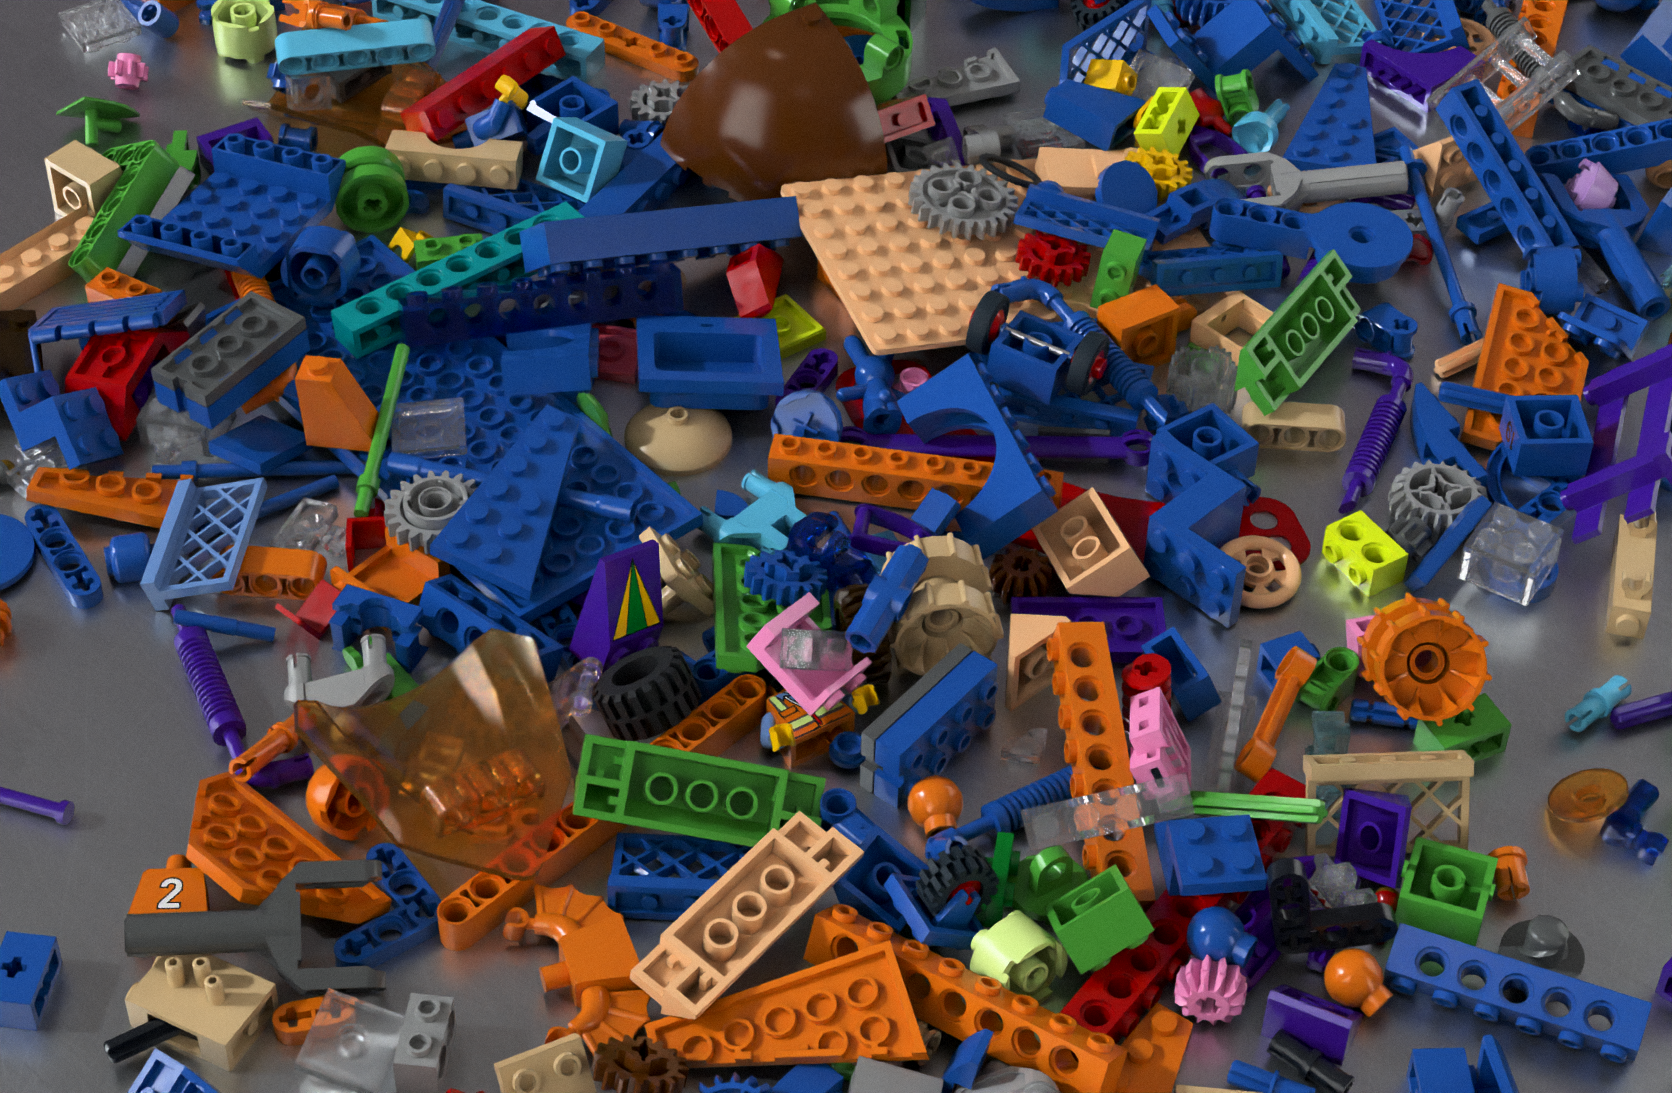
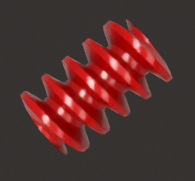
[1121,653,1171,735]

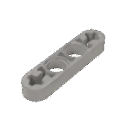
[116,165,195,277]

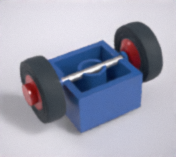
[966,290,1110,405]

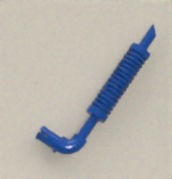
[991,276,1168,427]
[925,749,1130,862]

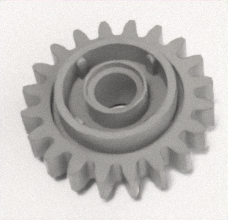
[384,470,477,554]

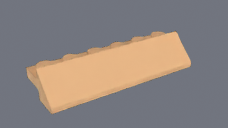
[0,204,95,311]
[630,811,864,1020]

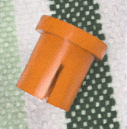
[1488,846,1530,901]

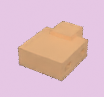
[1035,147,1125,201]

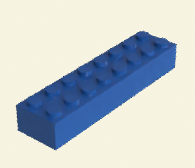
[519,196,802,278]

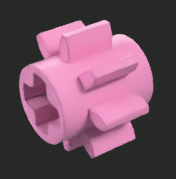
[107,53,149,90]

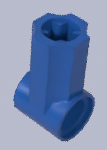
[819,788,875,846]

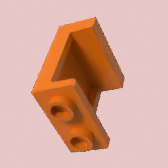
[330,527,450,631]

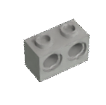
[392,993,457,1093]

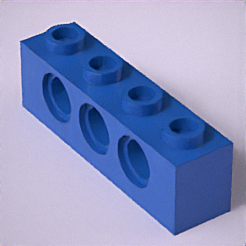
[417,574,564,695]

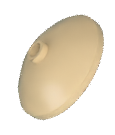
[624,404,732,477]

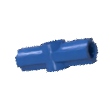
[845,543,929,654]

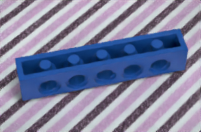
[1435,79,1579,261]
[1384,923,1652,1063]

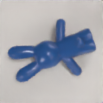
[836,335,906,434]

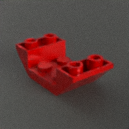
[64,327,190,442]

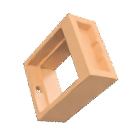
[1189,291,1274,376]

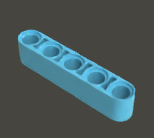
[275,18,436,75]

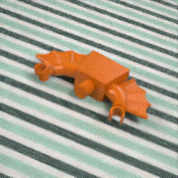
[502,884,651,1056]

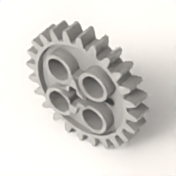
[908,162,1018,240]

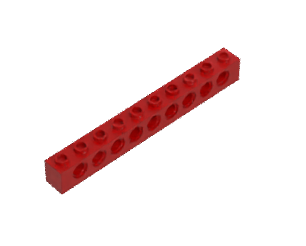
[1059,767,1306,1062]

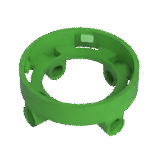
[762,0,913,105]

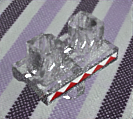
[1307,853,1378,929]

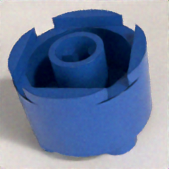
[281,226,361,307]
[1520,246,1584,315]

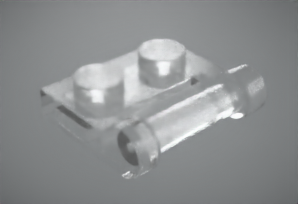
[527,657,603,740]

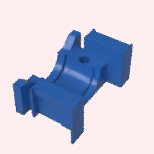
[328,584,429,674]

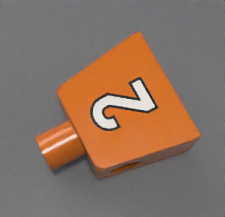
[128,854,210,914]

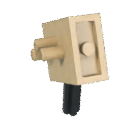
[103,954,279,1072]

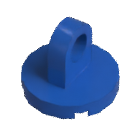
[770,389,843,442]

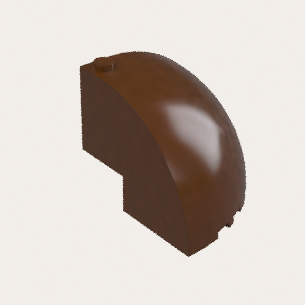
[660,2,887,202]

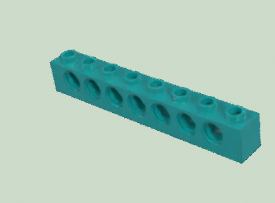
[331,201,585,359]

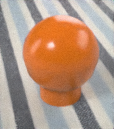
[907,775,963,840]
[1324,948,1393,1018]

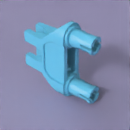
[698,469,818,555]

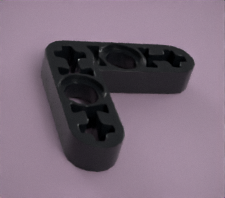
[1266,858,1398,954]

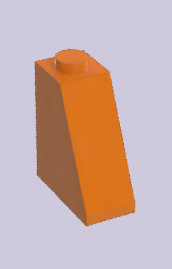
[295,355,379,452]

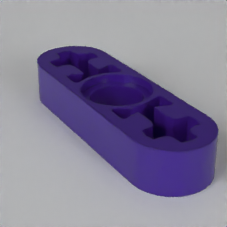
[775,348,838,409]

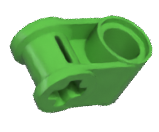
[1215,69,1259,127]
[1294,647,1359,720]

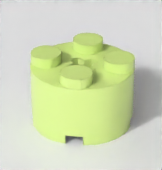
[211,0,278,63]
[970,910,1068,1005]

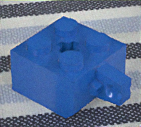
[526,76,619,156]

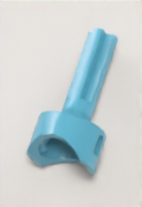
[1232,99,1290,153]

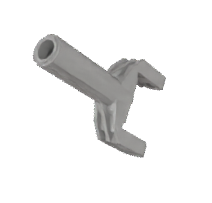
[1204,152,1409,212]

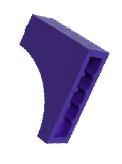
[1359,39,1484,113]

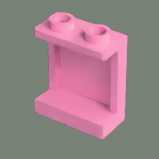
[746,592,872,716]

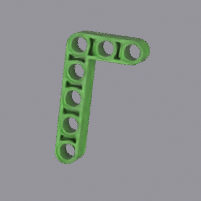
[68,140,179,283]

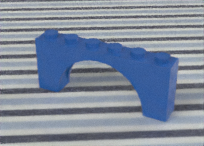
[896,354,1058,560]

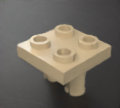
[639,526,714,618]
[494,1033,597,1093]

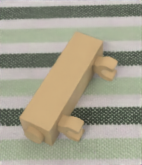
[1605,511,1658,639]

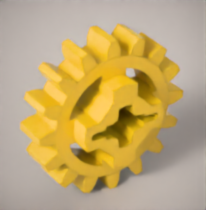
[1125,147,1193,201]

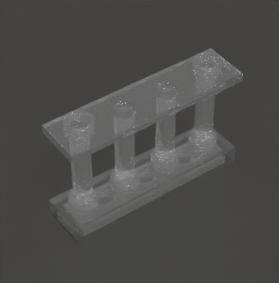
[1426,16,1580,132]

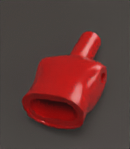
[1189,88,1233,138]

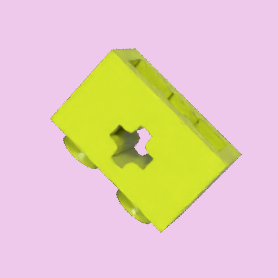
[1133,87,1200,155]

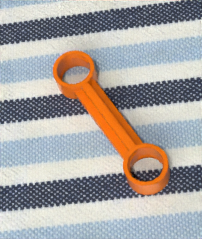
[1234,646,1317,783]

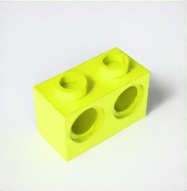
[1321,510,1409,597]

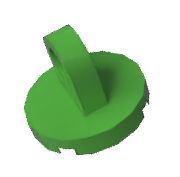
[1009,845,1089,926]

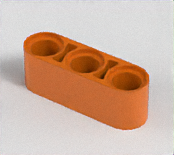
[212,545,327,601]

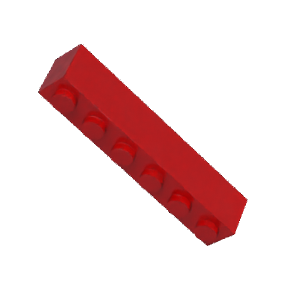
[400,26,566,141]

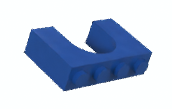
[501,317,600,396]

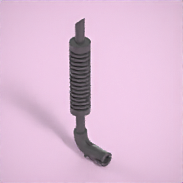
[1481,0,1619,131]

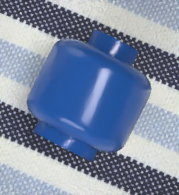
[104,532,155,584]

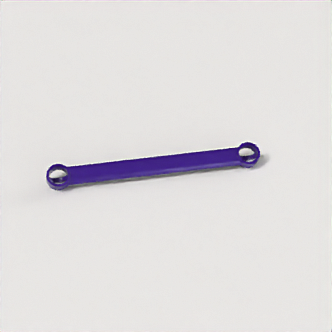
[839,426,1154,467]

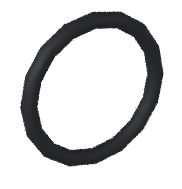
[979,153,1042,188]

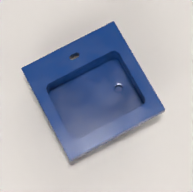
[636,315,784,410]

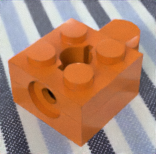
[1097,284,1197,368]

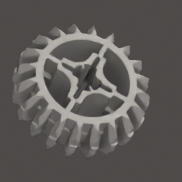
[1388,459,1488,545]

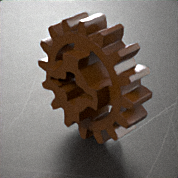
[591,1035,689,1093]

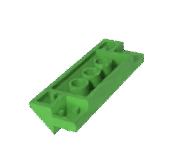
[1234,249,1361,416]
[573,734,826,847]

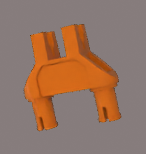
[279,0,388,31]

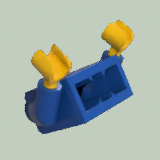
[451,75,529,149]

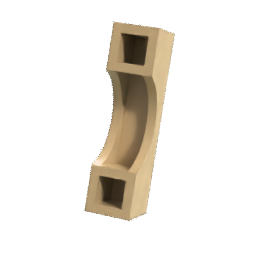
[385,130,523,190]

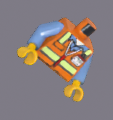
[760,679,880,769]

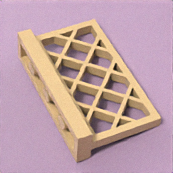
[1303,750,1474,856]

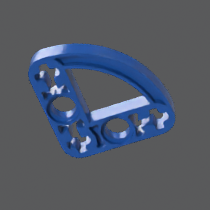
[1486,442,1585,541]

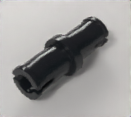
[1267,1029,1355,1093]

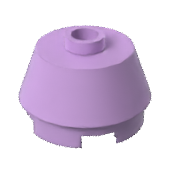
[1557,158,1618,211]

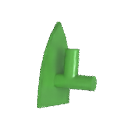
[56,96,140,147]

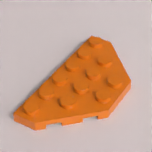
[1459,283,1589,451]
[186,771,392,924]

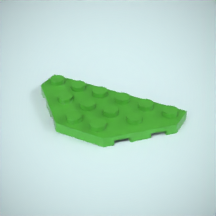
[712,542,832,673]

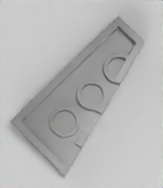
[891,48,1020,106]

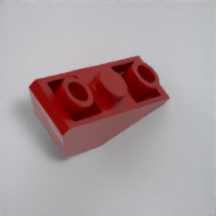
[726,244,784,318]

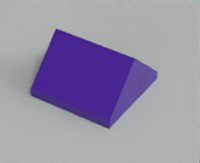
[1334,788,1412,889]
[1261,984,1364,1066]

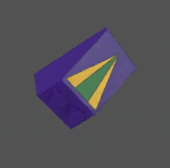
[568,539,664,677]

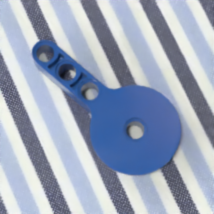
[1209,197,1413,284]

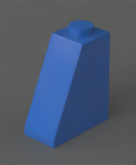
[1043,79,1146,151]

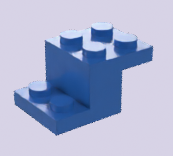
[0,369,124,470]
[1154,814,1267,896]

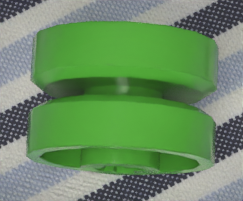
[335,146,409,233]

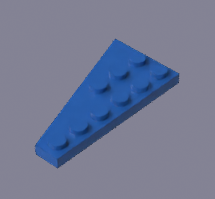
[1283,63,1376,171]
[430,404,579,601]

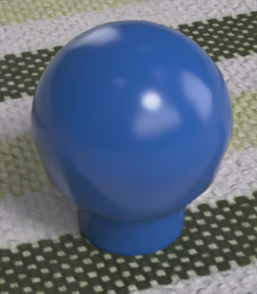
[1186,906,1258,969]

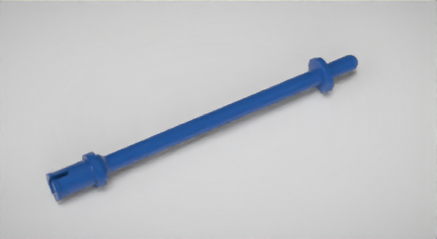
[1399,145,1483,346]

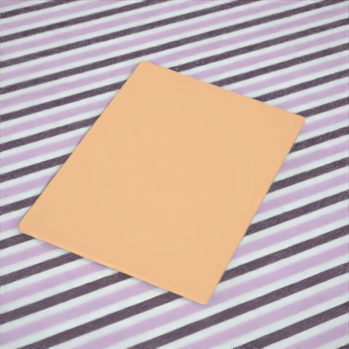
[780,147,1245,356]

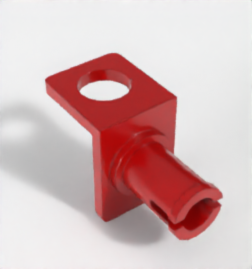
[345,498,386,572]

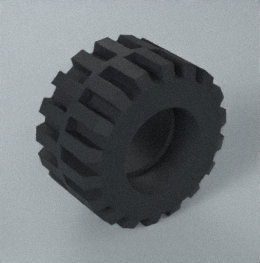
[592,645,701,741]

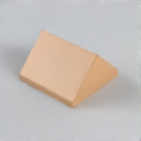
[1005,613,1071,711]

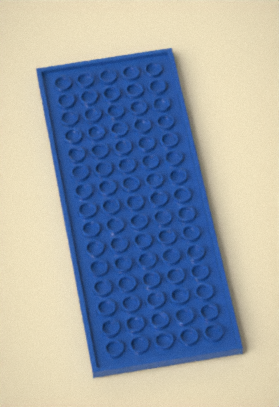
[206,234,703,623]

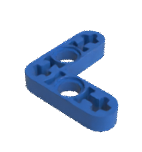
[334,843,442,969]

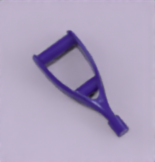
[1186,125,1252,179]
[848,503,933,557]

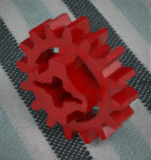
[1015,230,1091,287]

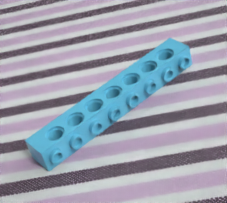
[371,0,605,84]

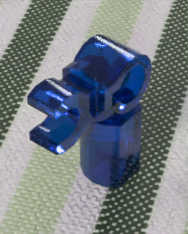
[1600,779,1669,866]

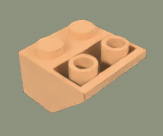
[1413,135,1478,197]

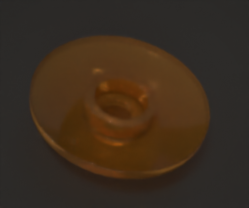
[1548,768,1629,823]

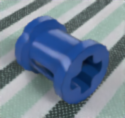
[278,123,318,153]

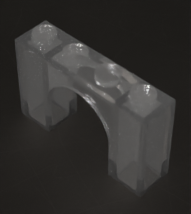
[1021,771,1196,851]

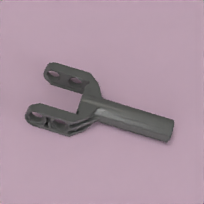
[124,860,386,996]

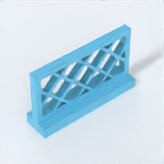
[1271,0,1381,65]

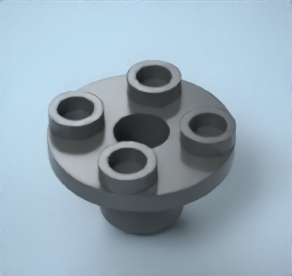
[1498,915,1585,979]

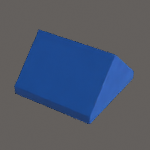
[833,824,929,934]

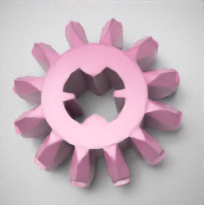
[1174,954,1248,1026]

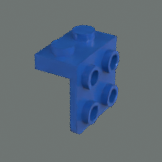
[1557,293,1650,360]

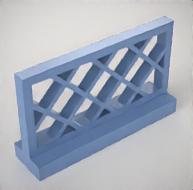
[140,477,268,611]

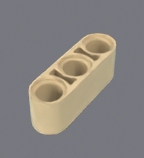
[1242,401,1346,452]

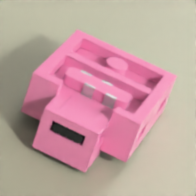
[1129,687,1191,803]

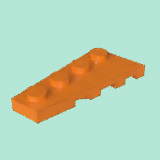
[26,467,194,529]

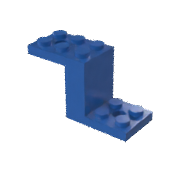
[1146,0,1319,96]
[1143,431,1246,628]

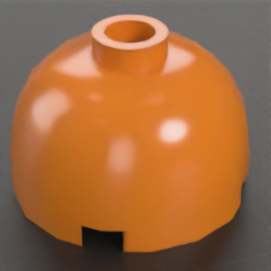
[306,756,388,841]

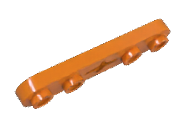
[566,11,699,82]

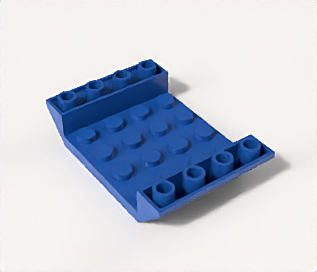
[117,133,346,279]

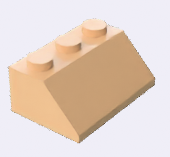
[1032,487,1150,597]

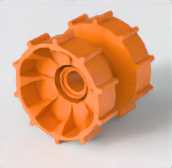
[1357,592,1492,726]

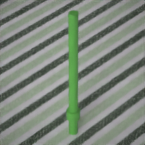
[353,344,410,517]

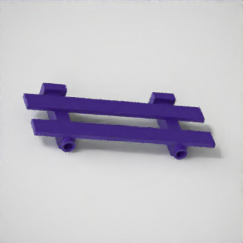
[1560,344,1672,545]

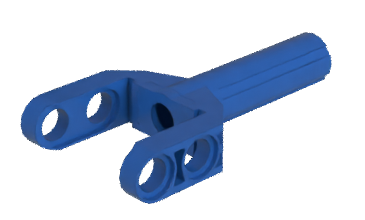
[1537,173,1671,321]

